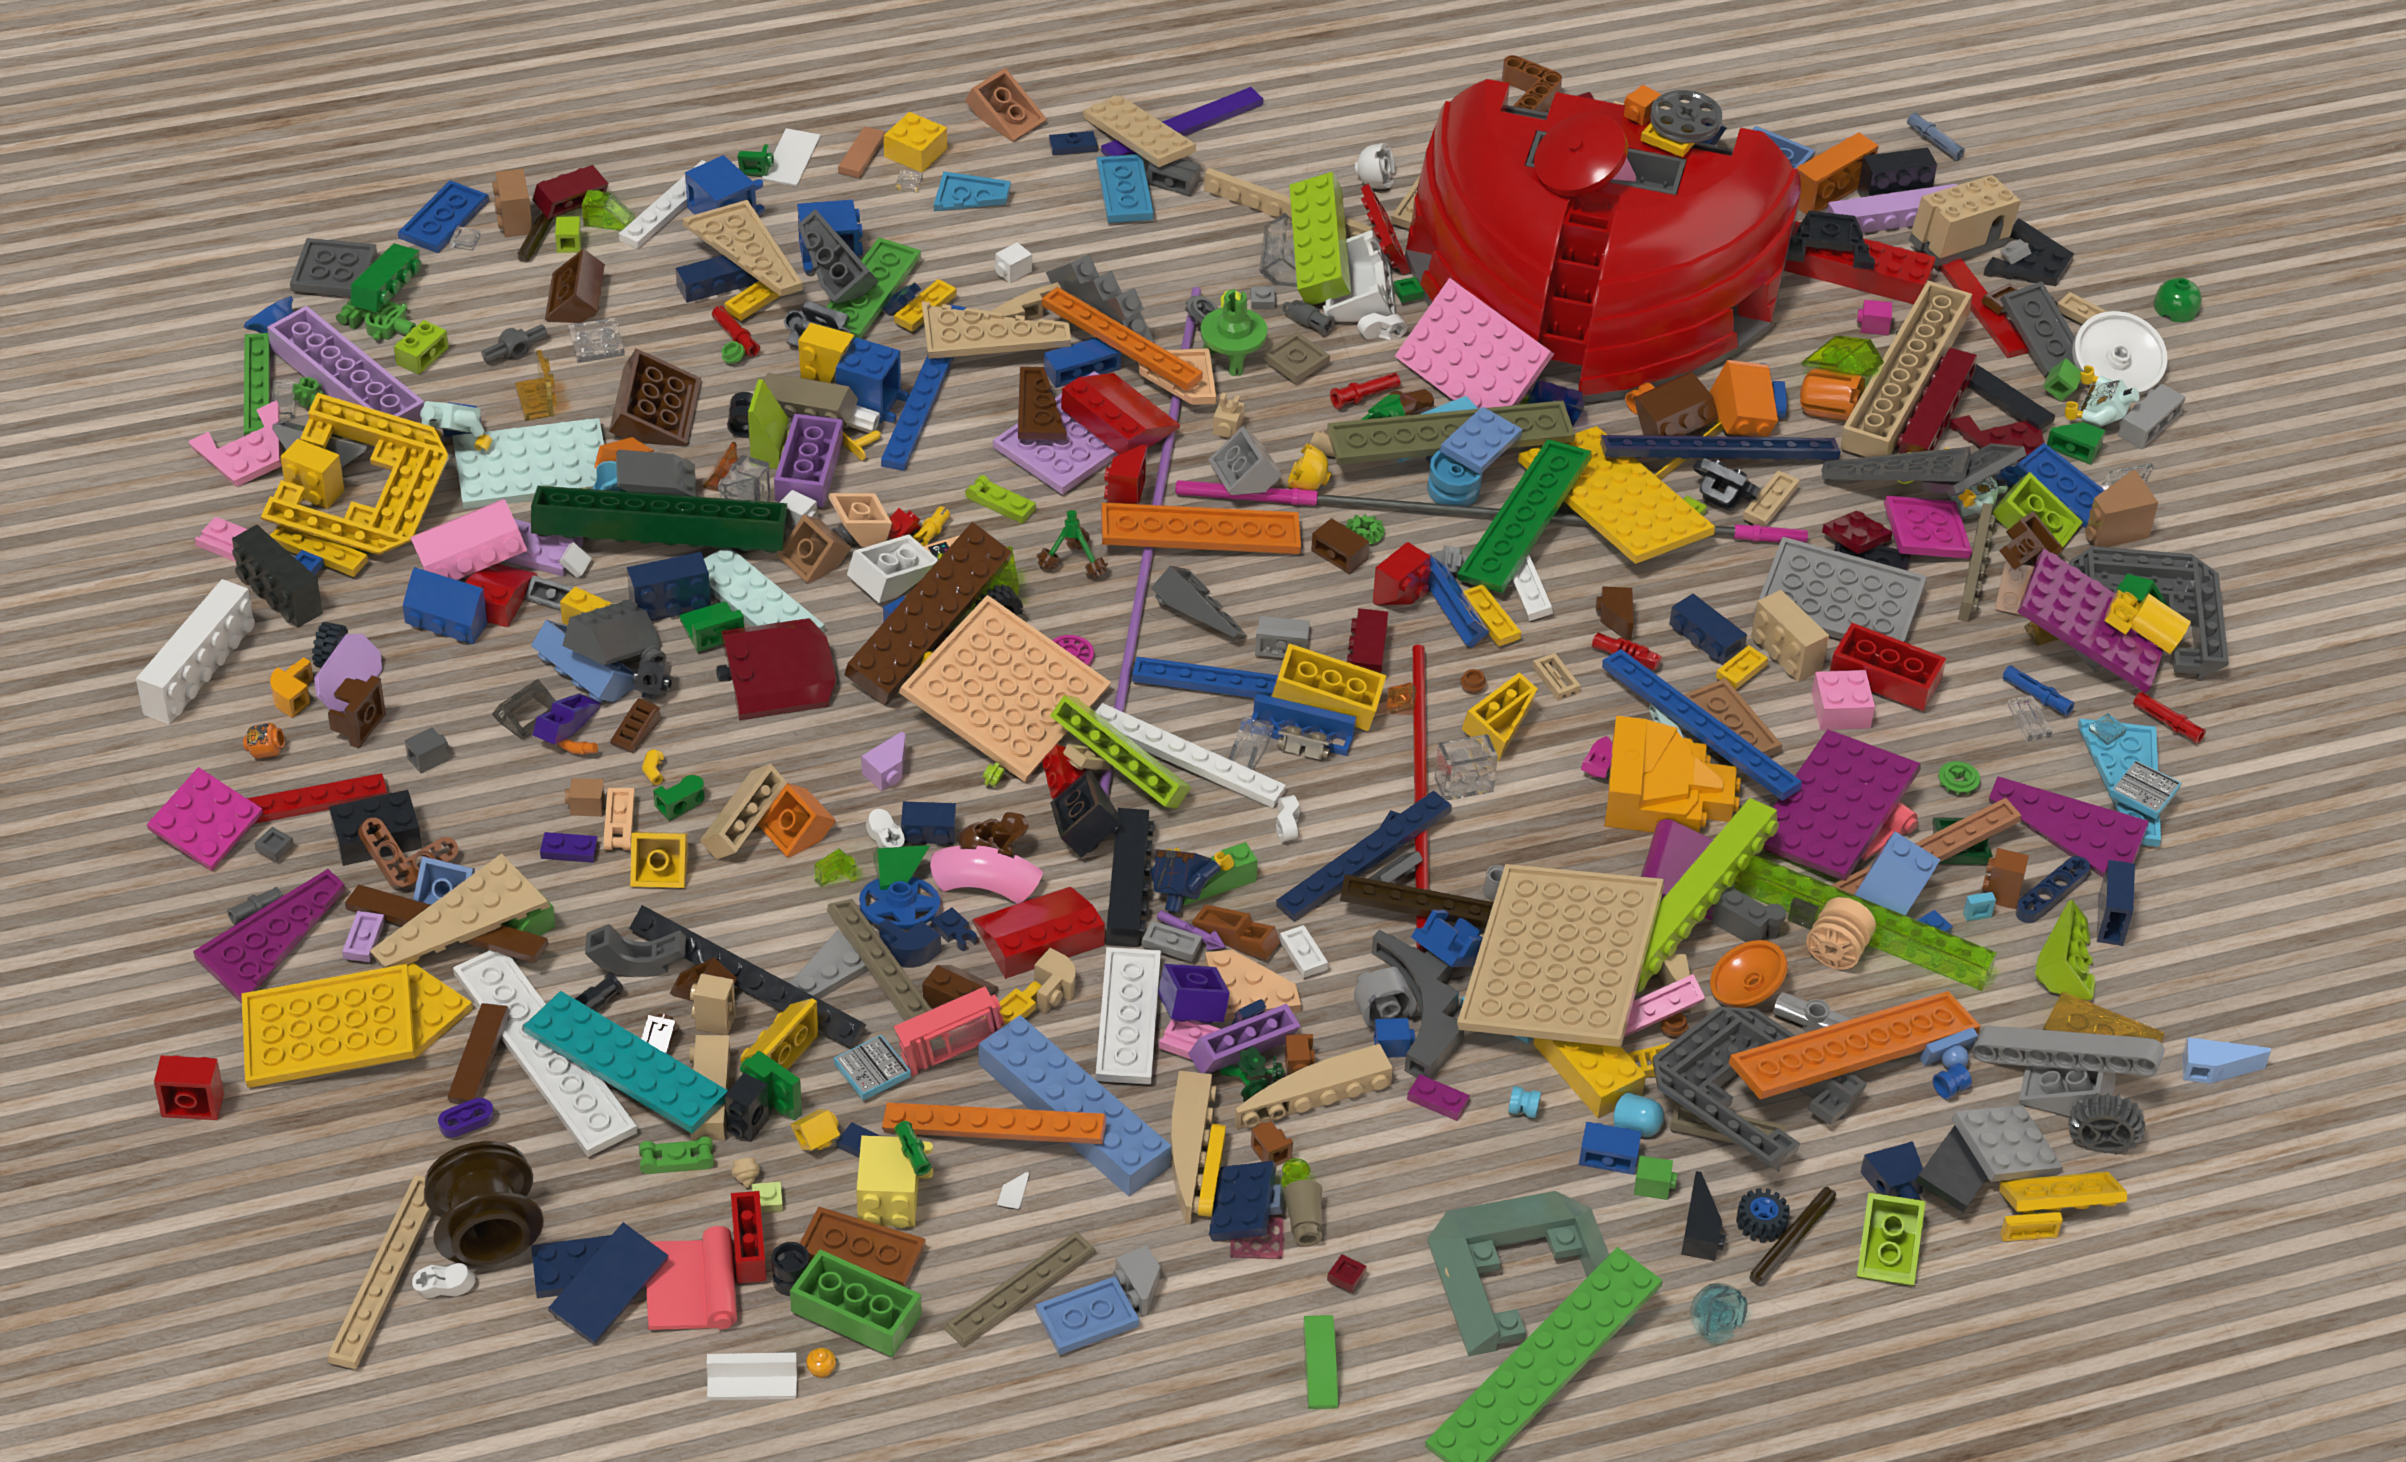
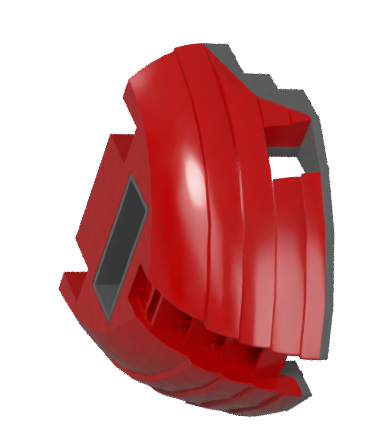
[1405,79,1801,403]

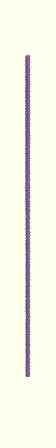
[1100,287,1201,796]

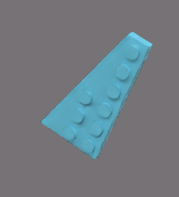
[2077,718,2161,847]

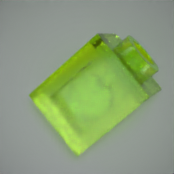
[814,848,857,887]

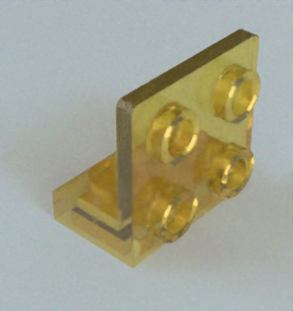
[515,350,557,421]

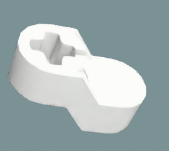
[1357,313,1408,341]
[1276,795,1300,842]
[866,809,905,848]
[412,1263,475,1299]

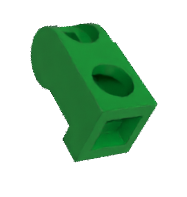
[653,775,705,822]

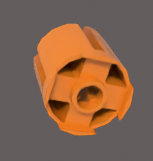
[1800,368,1865,421]

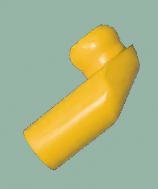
[642,749,664,785]

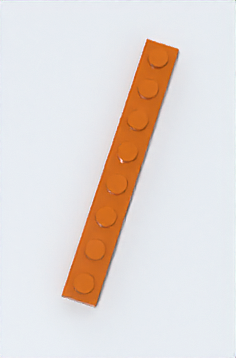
[1042,287,1203,391]
[882,1102,1107,1144]

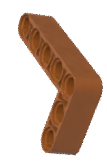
[1502,55,1562,113]

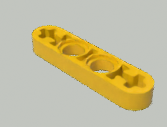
[1198,1123,1226,1217]

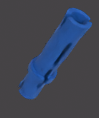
[2002,665,2075,716]

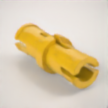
[913,506,951,546]

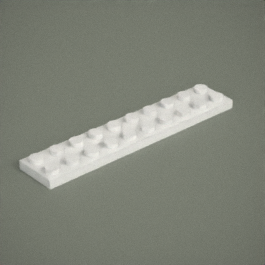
[453,951,637,1157]

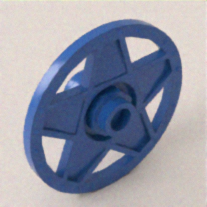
[859,877,940,929]

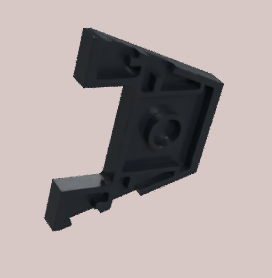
[1787,211,1875,270]
[1983,218,2074,286]

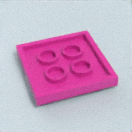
[1884,496,1972,559]
[147,767,263,871]

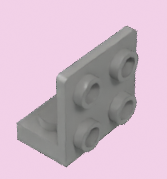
[1255,616,1310,658]

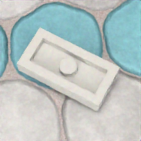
[1279,925,1328,978]

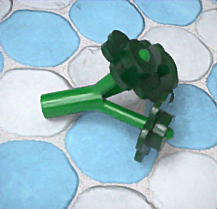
[1220,1047,1285,1102]

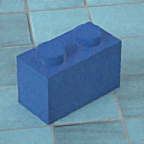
[1579,1122,1642,1175]

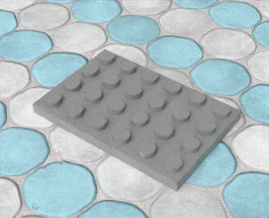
[1754,537,1927,642]

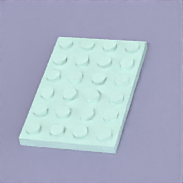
[453,418,604,509]

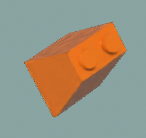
[1709,360,1778,437]

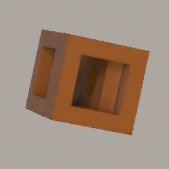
[1284,1034,1315,1076]
[1251,1121,1293,1166]

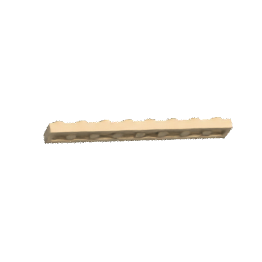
[1204,168,1373,239]
[327,1175,431,1369]

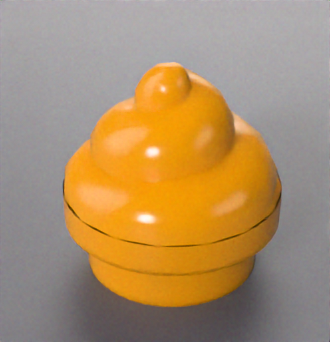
[806,1348,836,1377]

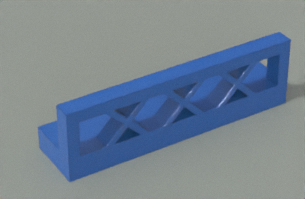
[1428,554,1490,648]
[1247,693,1356,756]

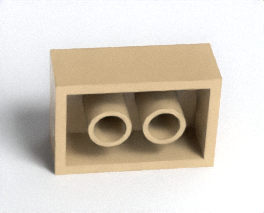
[1751,590,1829,682]

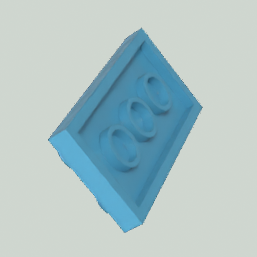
[1096,155,1153,223]

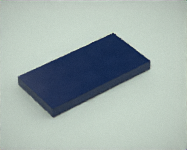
[548,1222,669,1345]

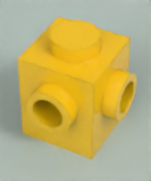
[790,1109,840,1150]

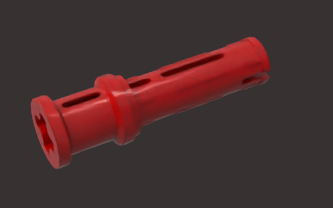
[1330,372,1401,409]

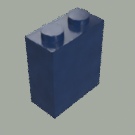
[2097,860,2135,946]

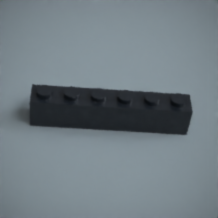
[1106,808,1154,947]

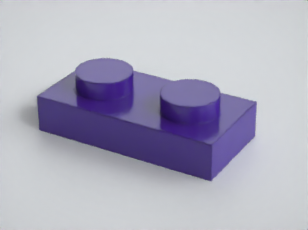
[540,832,598,863]

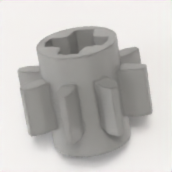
[1436,545,1467,573]

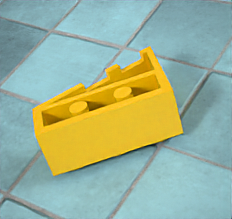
[798,323,854,384]
[1462,672,1538,762]

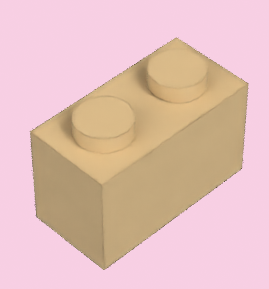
[690,974,736,1035]

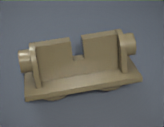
[1277,725,1333,760]

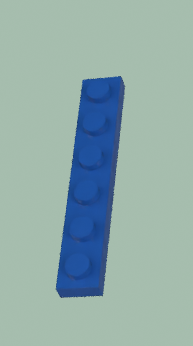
[1132,656,1278,698]

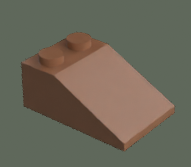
[965,67,1047,142]

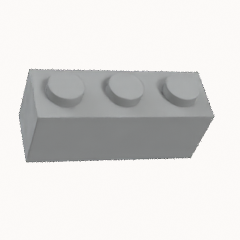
[2118,384,2186,449]

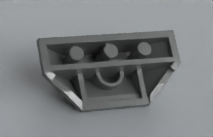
[272,420,374,468]

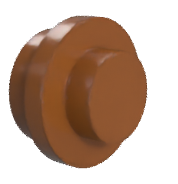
[1461,669,1486,693]
[1660,1012,1688,1037]

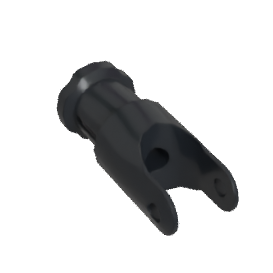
[575,973,624,1012]

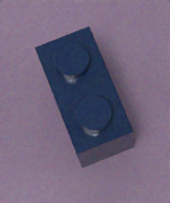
[901,801,956,844]

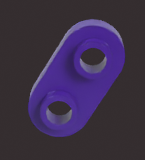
[438,1098,494,1137]

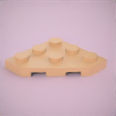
[1138,348,1216,405]
[1205,949,1301,1021]

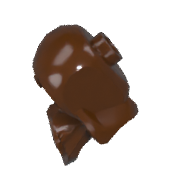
[959,812,1029,858]

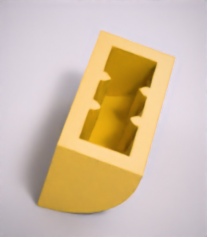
[2131,594,2190,654]

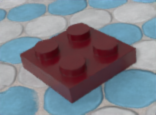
[1822,510,1893,554]

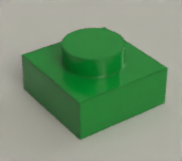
[1393,277,1424,303]

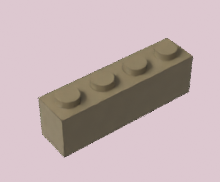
[764,373,858,424]

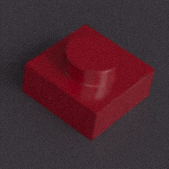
[1327,1254,1367,1293]

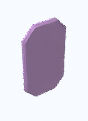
[314,634,382,714]

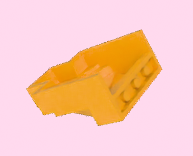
[1604,716,1741,833]

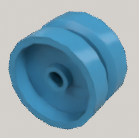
[1427,450,1483,506]

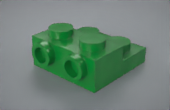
[740,1050,802,1121]

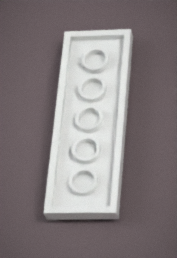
[1095,947,1161,1084]

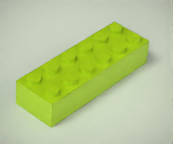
[1289,171,1351,305]

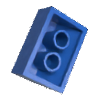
[403,567,488,644]

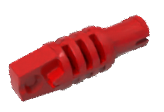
[1592,632,1662,670]

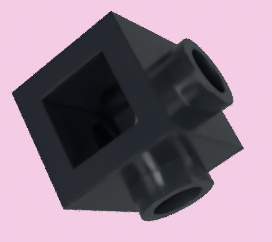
[633,660,673,699]

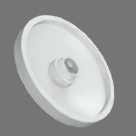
[2072,311,2167,396]

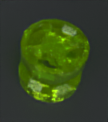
[1281,1158,1310,1189]

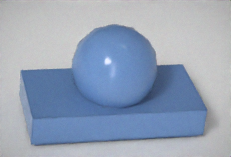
[1920,1028,1978,1069]

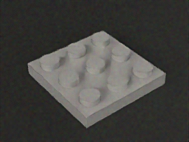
[1952,1105,2063,1182]

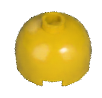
[1287,443,1331,491]

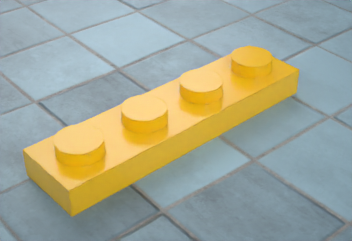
[270,525,368,577]

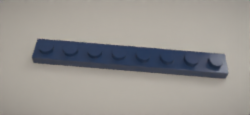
[1276,790,1452,922]

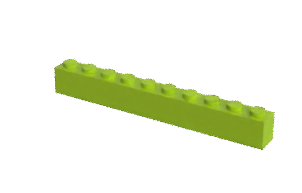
[1635,798,1779,995]

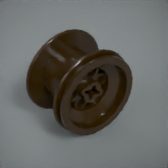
[424,1141,544,1266]

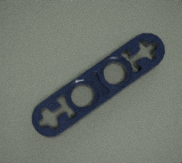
[2015,856,2090,923]

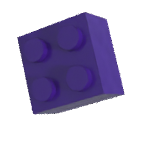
[1158,964,1230,1023]

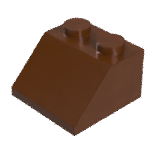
[922,965,998,1009]

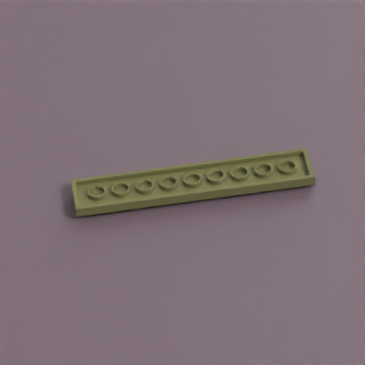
[1327,401,1575,465]

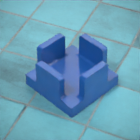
[1411,910,1483,967]

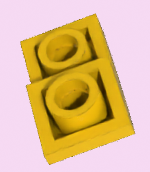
[2104,590,2139,635]

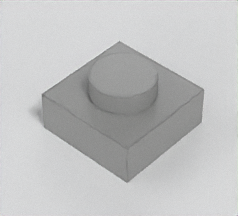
[2000,239,2031,264]
[1250,286,1275,309]

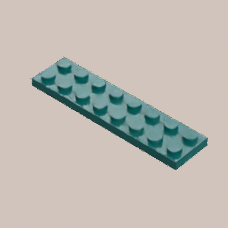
[523,991,728,1134]

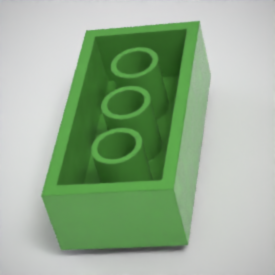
[790,1249,922,1357]

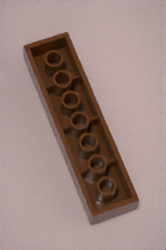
[844,522,1012,706]

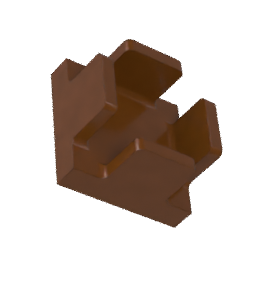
[328,675,386,749]

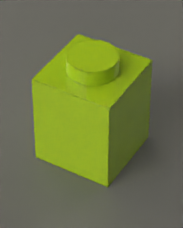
[555,216,581,253]

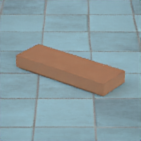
[838,126,885,178]

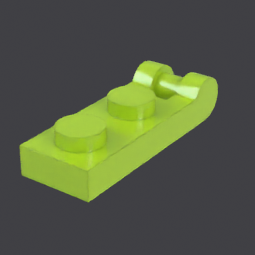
[965,475,1036,524]

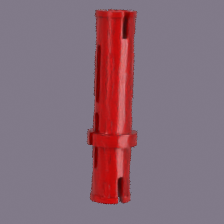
[711,306,760,357]
[2133,691,2206,744]

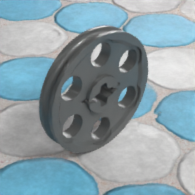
[1650,90,1722,143]

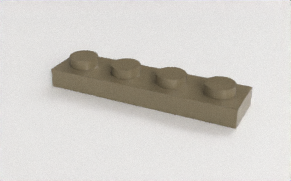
[1670,1102,1786,1144]

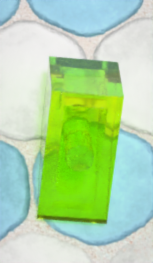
[582,190,635,231]

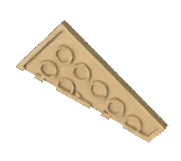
[682,200,803,296]
[370,854,550,968]

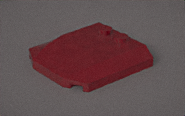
[721,618,836,720]

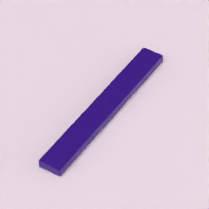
[1101,87,1264,156]

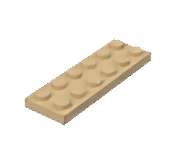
[1083,95,1196,167]

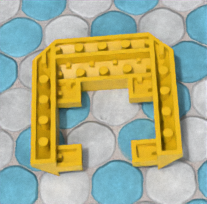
[261,393,449,555]

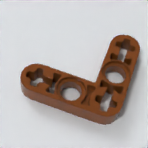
[359,818,458,889]

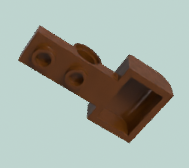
[1999,511,2064,570]

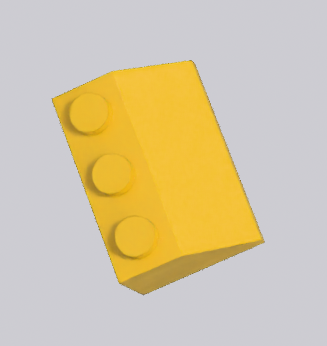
[740,998,818,1074]

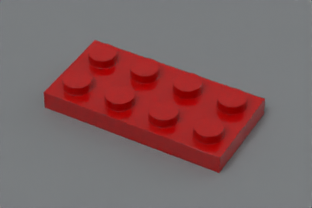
[1361,183,1411,275]

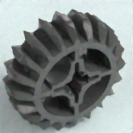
[2068,1093,2145,1155]

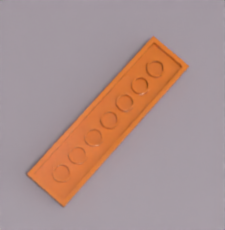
[1101,503,1301,554]

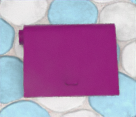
[1641,819,1715,920]

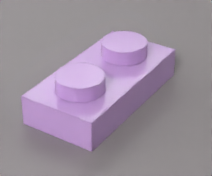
[342,911,385,962]

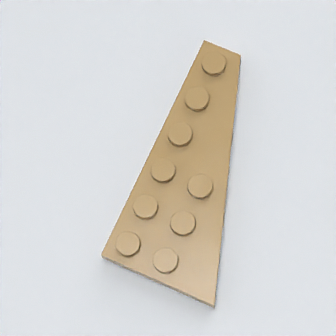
[922,301,1071,359]

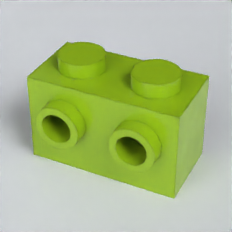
[394,320,449,375]

